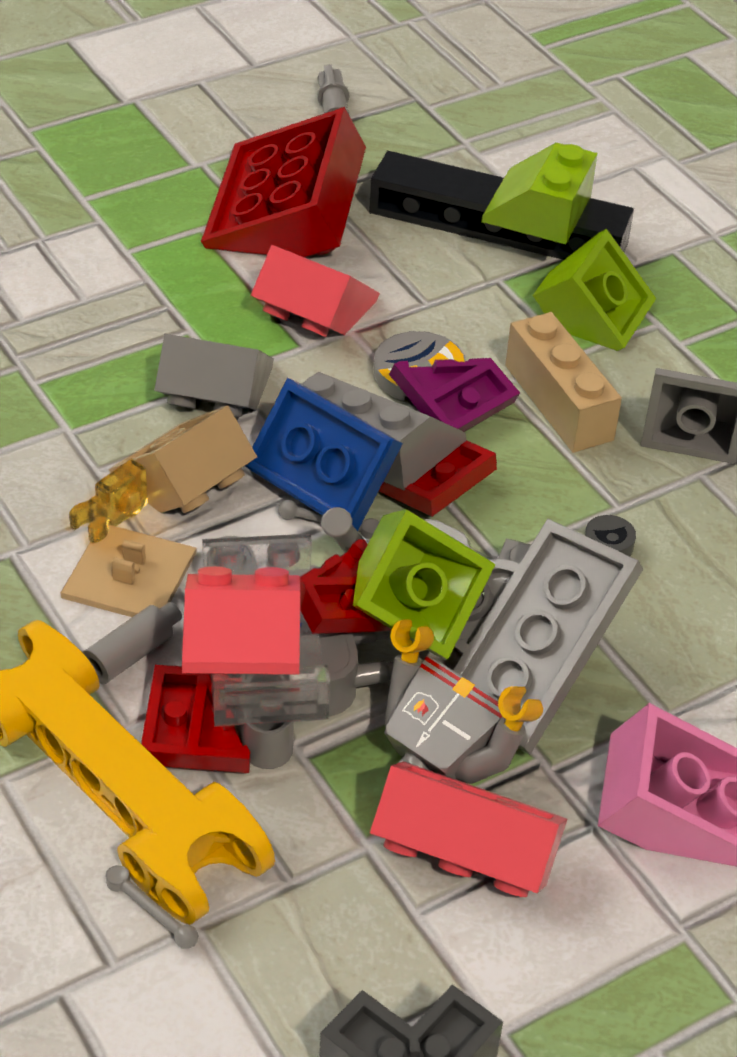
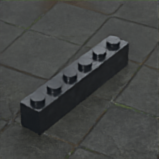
[369,150,634,260]

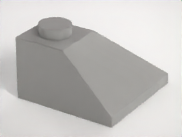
[641,368,737,464]

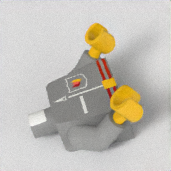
[385,619,543,784]

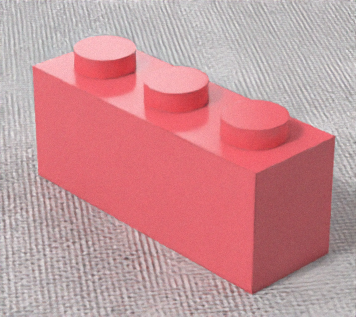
[370,761,567,897]

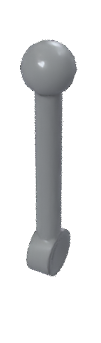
[278,500,379,539]
[106,865,199,949]

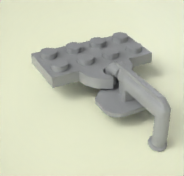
[321,507,643,755]

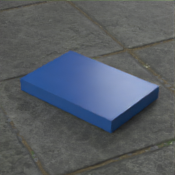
[245,378,403,531]

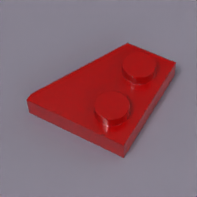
[300,539,391,634]
[141,664,250,773]

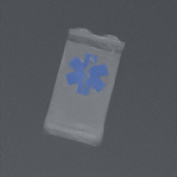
[202,534,330,726]

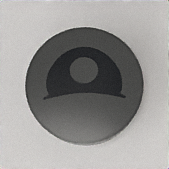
[585,515,636,556]

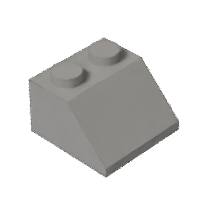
[154,333,274,417]

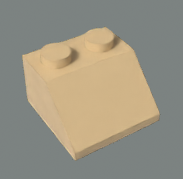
[108,405,257,514]

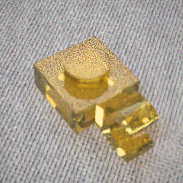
[69,458,147,543]

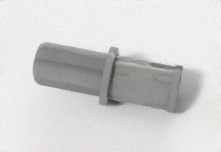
[317,65,350,116]

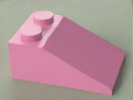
[598,703,737,867]

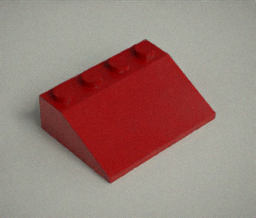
[201,107,366,257]

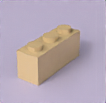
[505,312,622,453]

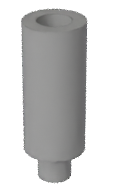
[83,602,182,684]

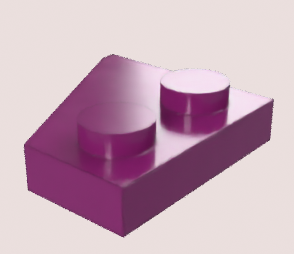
[389,358,520,432]

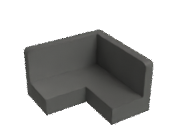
[319,984,503,1057]

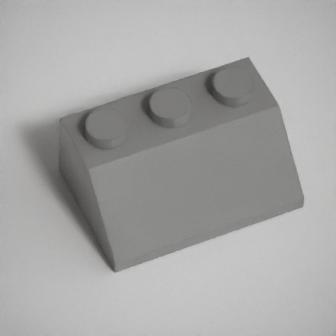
[302,372,466,490]

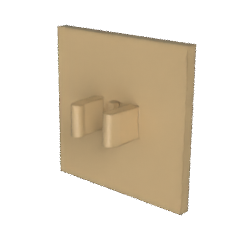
[60,523,197,617]

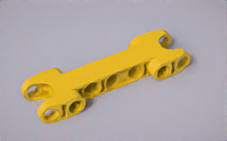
[0,620,275,925]

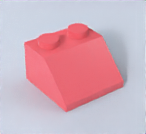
[250,245,380,337]
[182,566,300,675]

